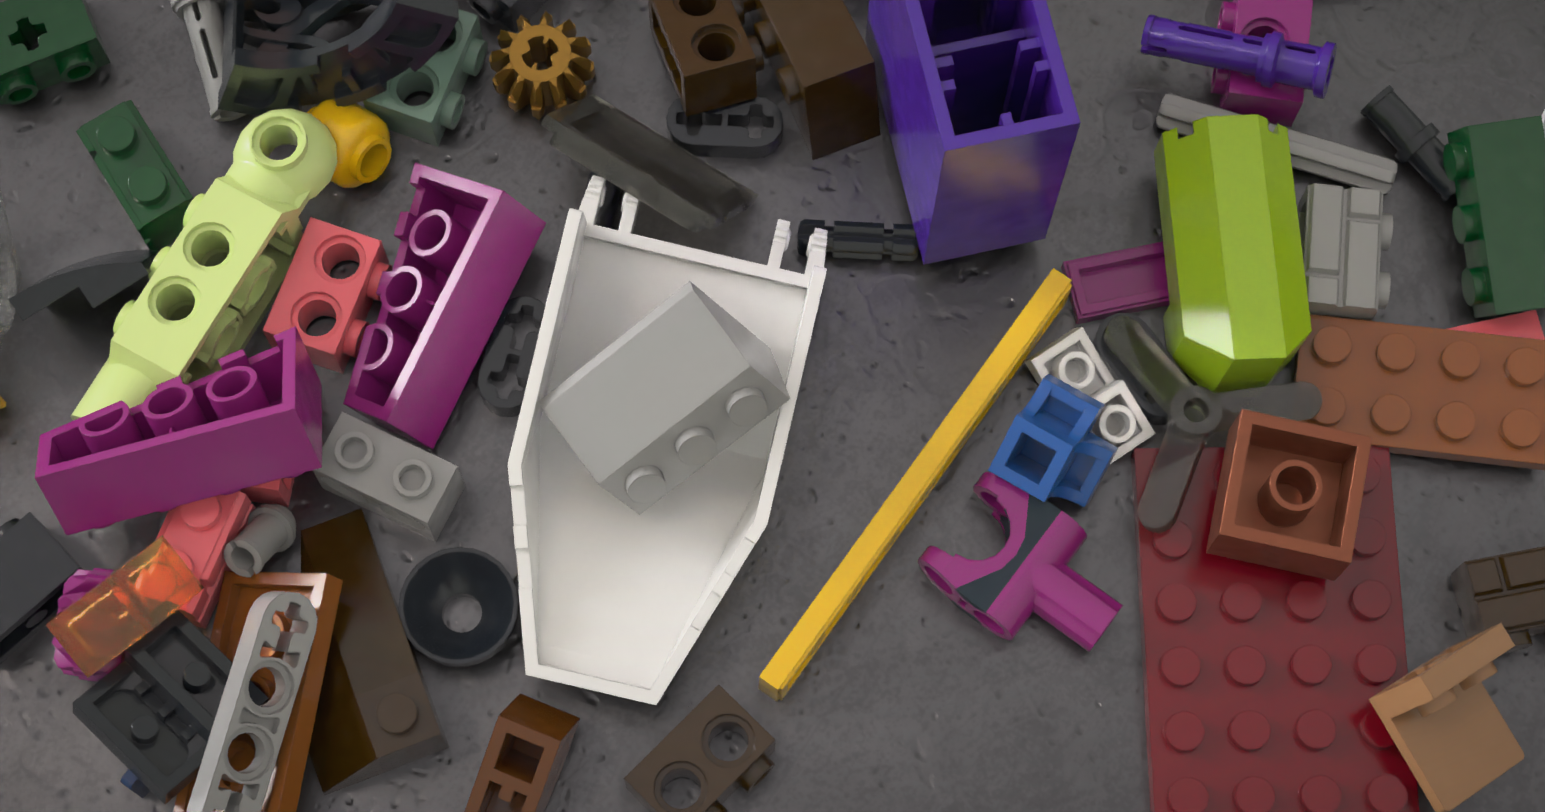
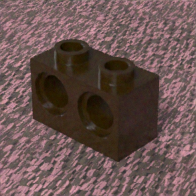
[648,0,764,117]
[624,684,776,812]

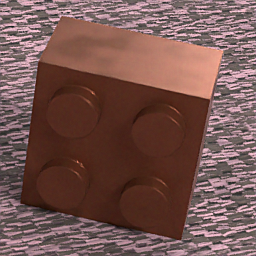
[1206,409,1372,581]

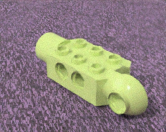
[71,108,337,420]

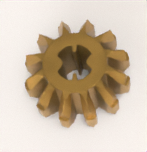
[489,11,595,120]

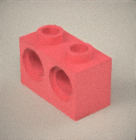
[262,217,393,374]

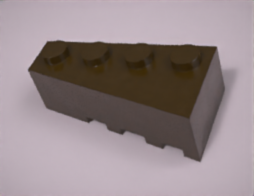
[740,0,881,160]

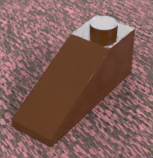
[464,693,580,812]

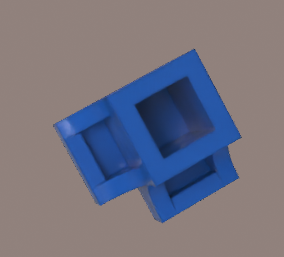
[988,374,1118,507]

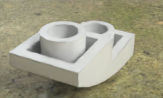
[1024,327,1156,464]

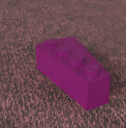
[343,162,546,449]
[35,326,322,536]

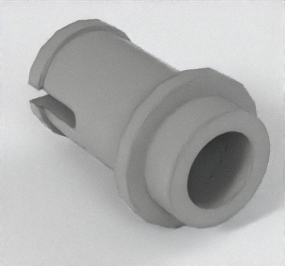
[224,504,296,577]

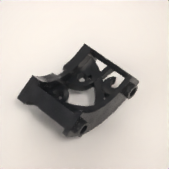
[218,0,459,115]

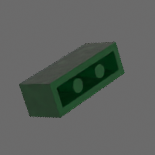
[1443,115,1545,318]

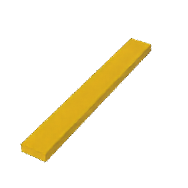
[759,268,1072,701]

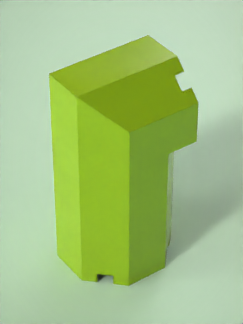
[1154,114,1312,399]

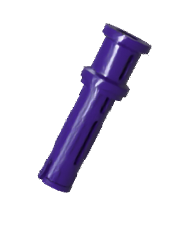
[1141,14,1337,99]

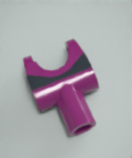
[918,472,1123,652]

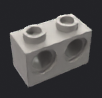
[313,412,465,542]

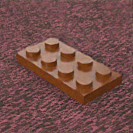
[1290,314,1545,471]
[173,571,343,812]

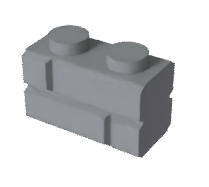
[1298,183,1393,321]

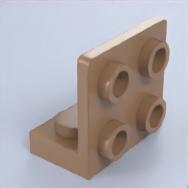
[1369,623,1524,812]

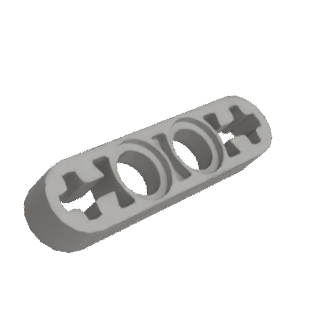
[186,591,317,812]

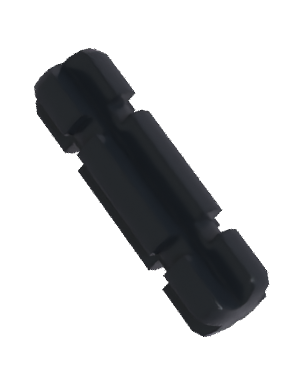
[797,219,919,261]

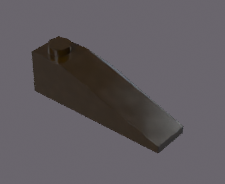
[301,508,449,795]

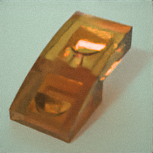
[46,535,204,678]

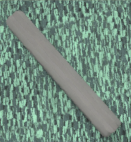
[1156,93,1397,195]

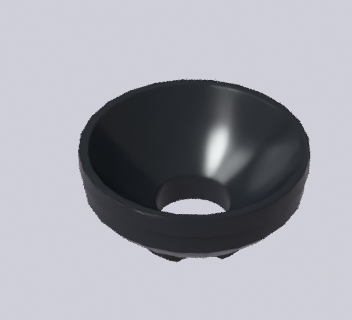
[398,547,519,667]

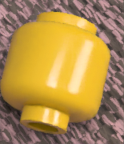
[307,99,392,188]

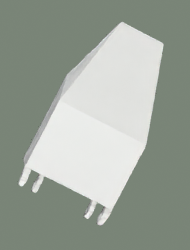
[508,175,828,705]

